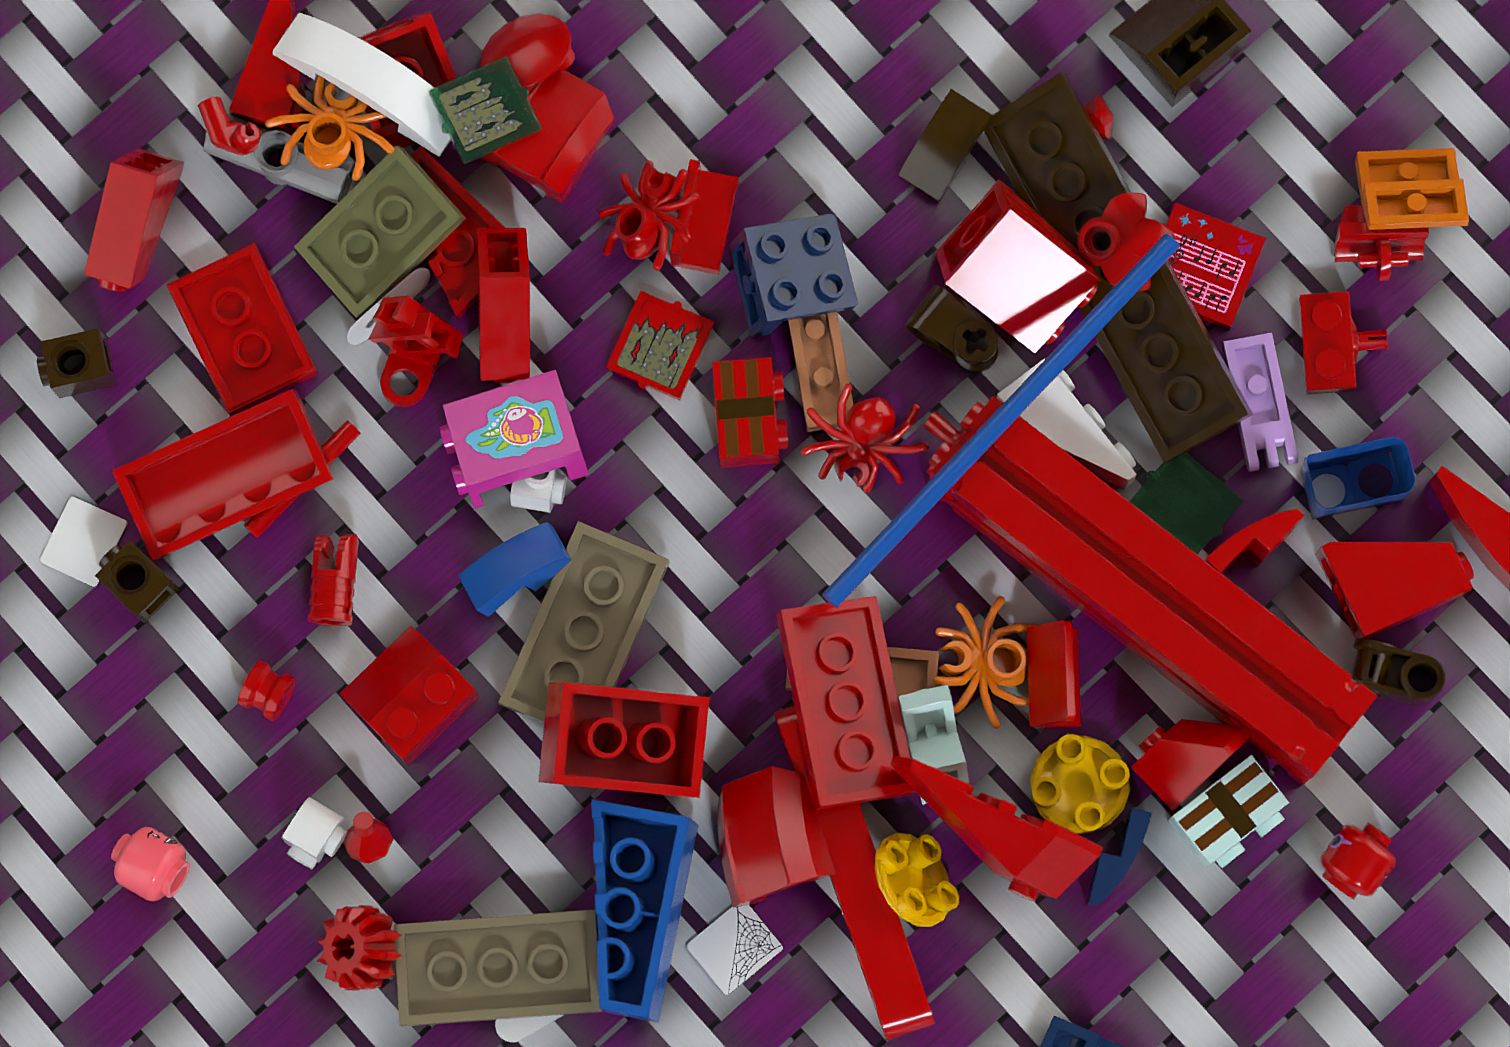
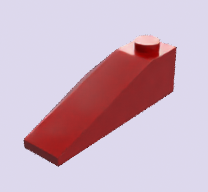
[890,756,1103,902]

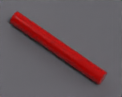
[243,420,361,538]

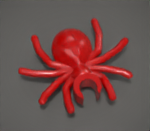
[598,160,699,271]
[801,383,930,493]

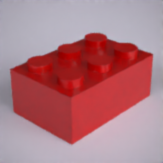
[538,682,710,798]

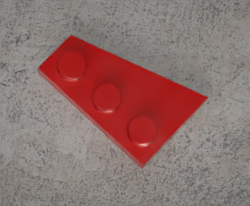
[411,146,506,318]

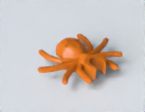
[265,75,395,181]
[933,596,1036,729]

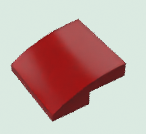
[1205,508,1305,574]

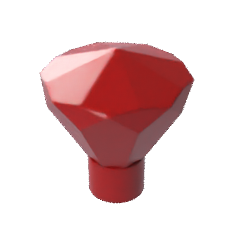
[1084,94,1114,141]
[343,812,393,864]

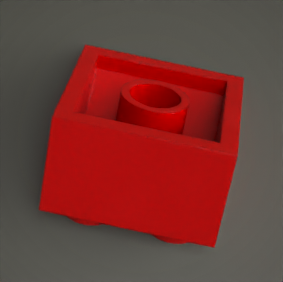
[339,625,480,765]

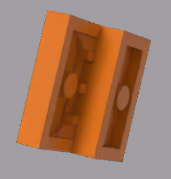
[1355,148,1469,230]

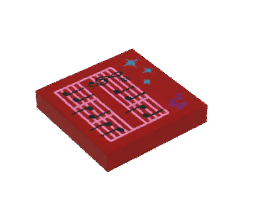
[1166,203,1266,330]

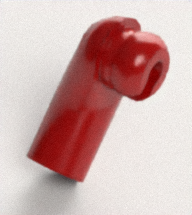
[198,97,261,155]

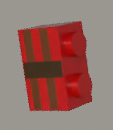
[712,357,788,468]

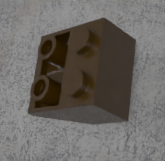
[1109,0,1252,107]

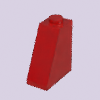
[84,148,184,292]
[477,228,530,383]
[1315,542,1474,639]

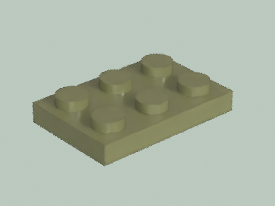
[294,146,466,319]

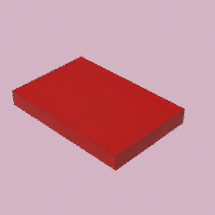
[166,242,318,417]

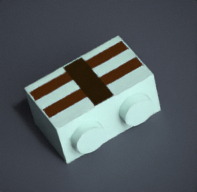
[1168,755,1289,868]

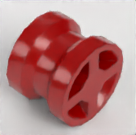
[237,660,296,722]

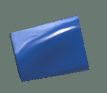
[1300,437,1415,520]

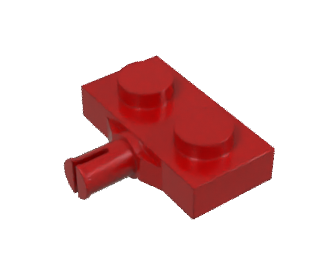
[1299,291,1388,395]

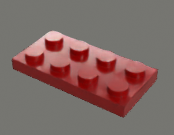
[776,596,916,810]

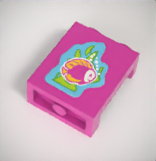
[439,370,589,509]

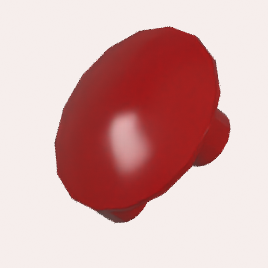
[480,13,575,98]

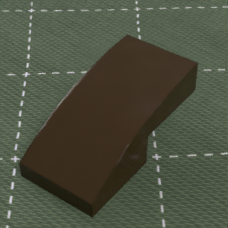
[898,89,992,202]

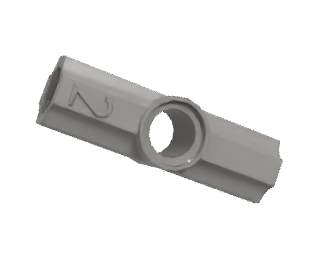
[203,114,355,204]

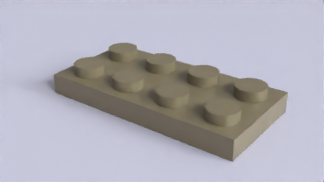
[498,521,670,724]
[394,910,603,1027]

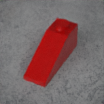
[229,0,308,136]

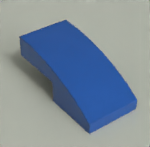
[458,522,571,617]

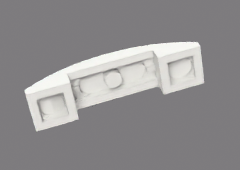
[273,13,456,157]

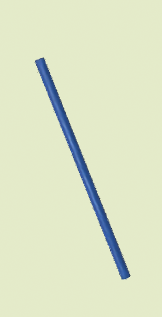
[822,233,1180,608]

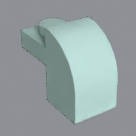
[898,685,969,805]

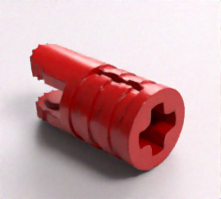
[307,534,359,626]

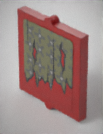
[606,290,715,400]

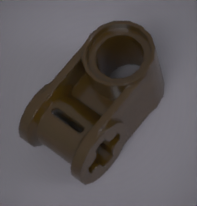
[904,285,998,373]
[1351,638,1446,706]

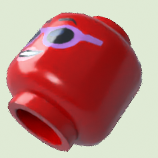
[1320,822,1396,899]

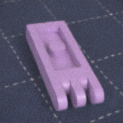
[1221,333,1298,472]

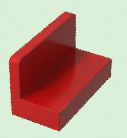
[670,159,739,275]
[1026,620,1081,729]

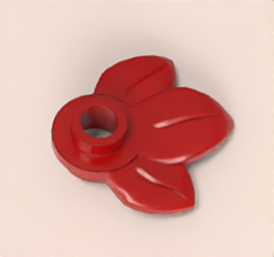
[1077,192,1176,292]

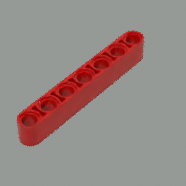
[774,705,935,1041]

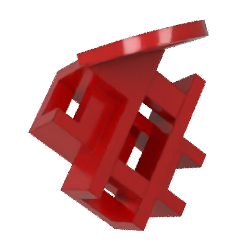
[368,296,463,407]

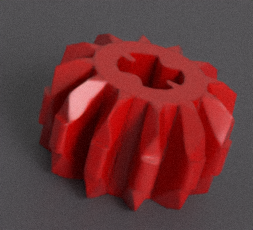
[316,905,402,991]

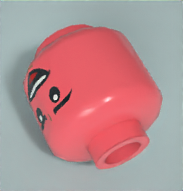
[111,827,190,901]

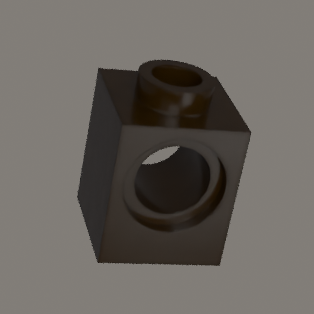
[37,328,117,398]
[95,540,180,624]

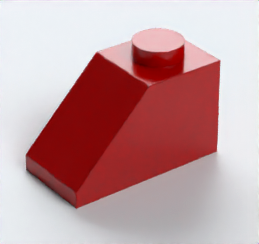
[1131,719,1253,811]

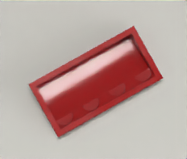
[112,389,334,561]

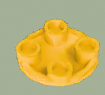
[1030,734,1130,834]
[875,833,959,927]

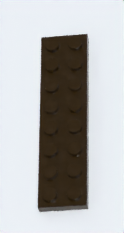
[984,72,1253,463]

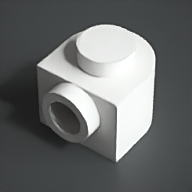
[510,468,567,513]
[282,797,348,869]

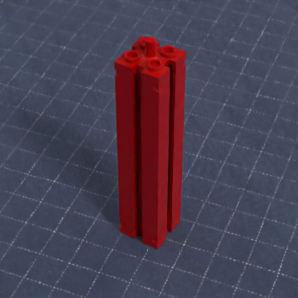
[923,395,1377,786]

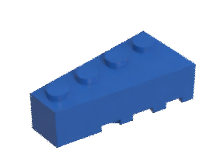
[591,799,698,1023]

